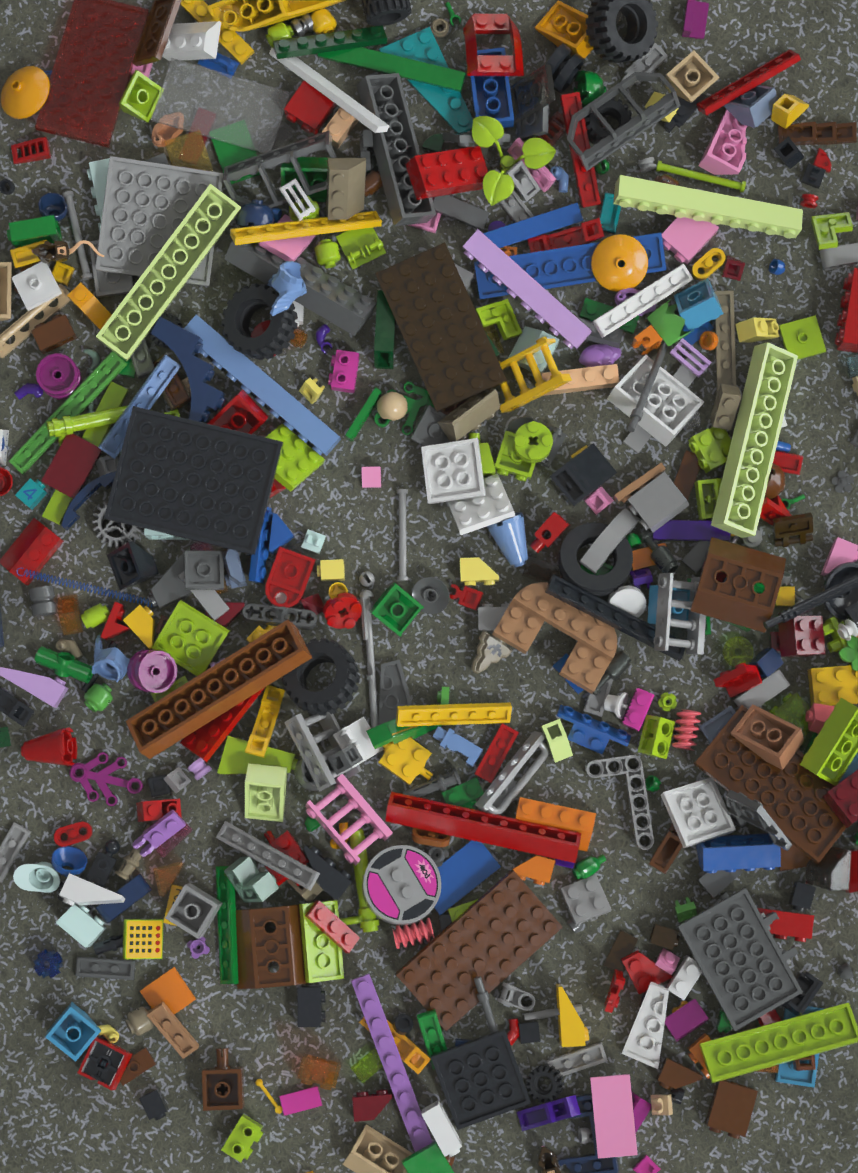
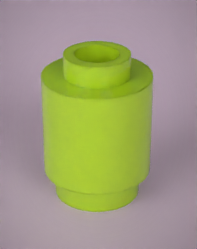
[80,603,110,629]

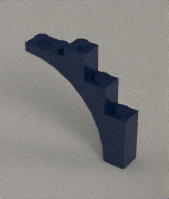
[151,317,226,422]

